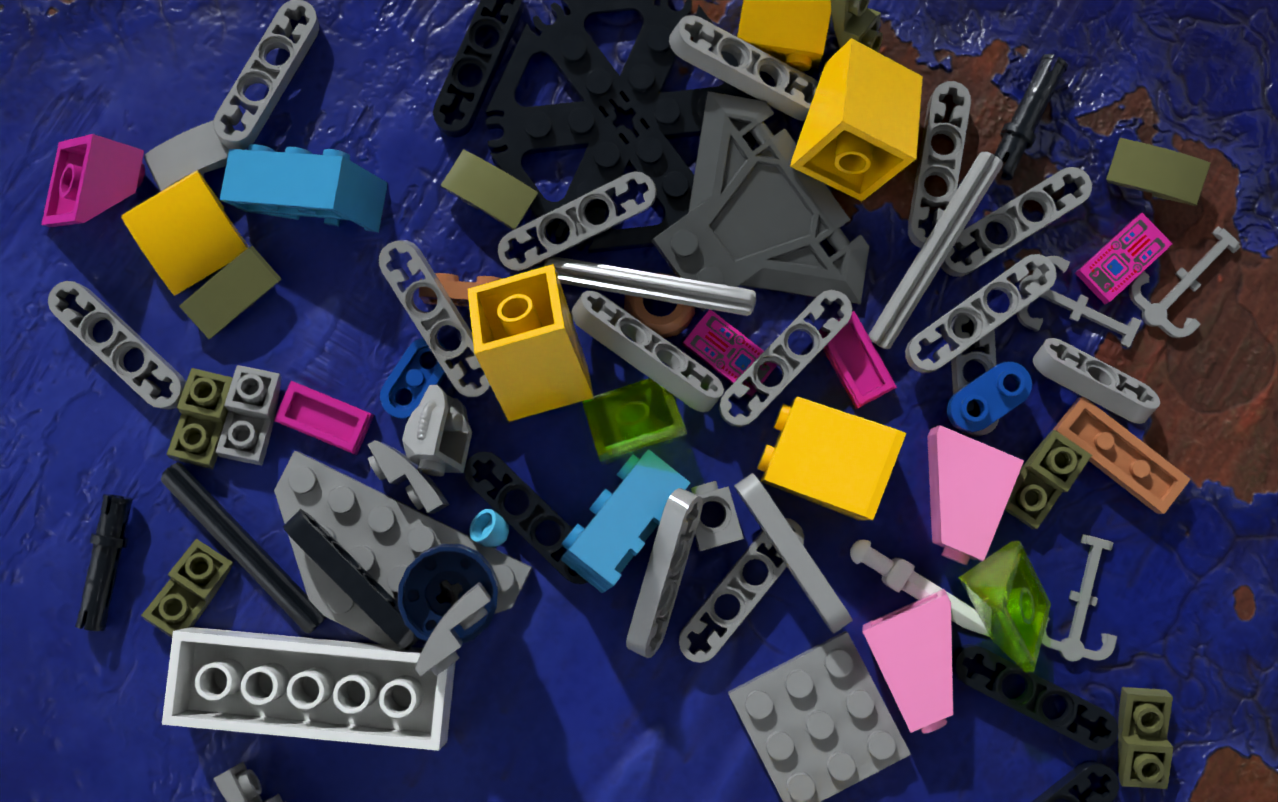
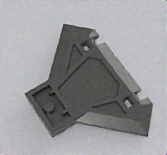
[652,91,869,312]

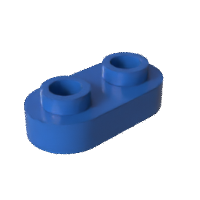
[380,338,451,420]
[947,362,1032,433]

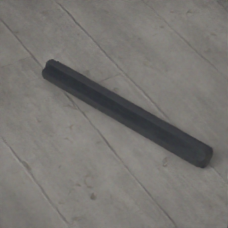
[161,463,326,634]

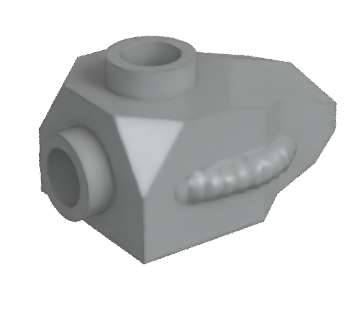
[402,385,472,476]

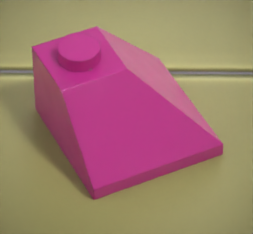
[41,134,145,227]

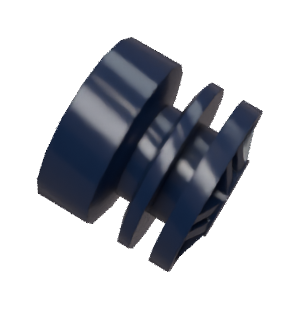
[398,543,498,644]

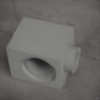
[691,481,744,551]

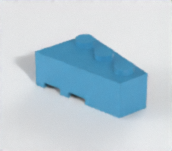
[220,144,388,233]
[560,449,690,593]

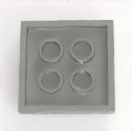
[728,631,911,802]

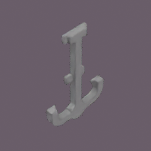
[1129,226,1241,338]
[1016,256,1142,348]
[1035,534,1117,662]

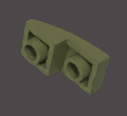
[831,0,883,52]
[1106,138,1211,206]
[440,149,538,230]
[179,246,282,339]
[167,368,233,469]
[1005,430,1092,529]
[141,539,234,638]
[1118,687,1173,789]

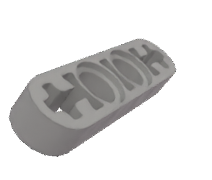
[213,0,319,150]
[669,15,819,121]
[908,81,971,248]
[941,167,1092,277]
[498,171,657,271]
[379,240,490,397]
[905,254,1057,373]
[48,281,186,410]
[719,290,852,427]
[571,291,724,412]
[734,473,853,634]
[626,488,703,658]
[679,518,804,663]

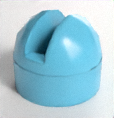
[469,509,509,548]

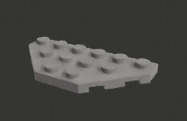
[274,451,533,647]

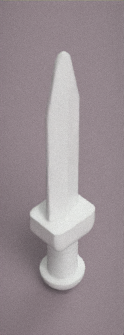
[850,539,998,638]

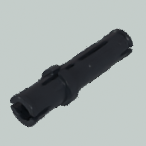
[994,54,1068,180]
[75,494,133,631]

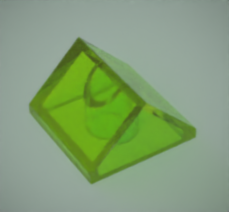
[582,378,687,465]
[959,541,1051,672]

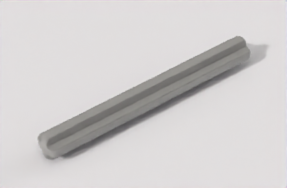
[868,152,1003,350]
[544,256,756,316]

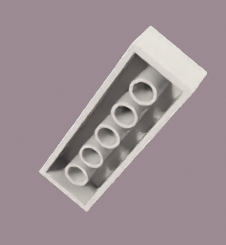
[162,627,456,751]

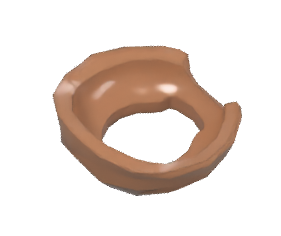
[624,273,695,338]

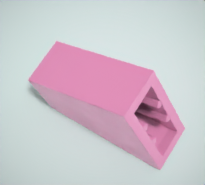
[927,425,1024,565]
[862,589,953,734]

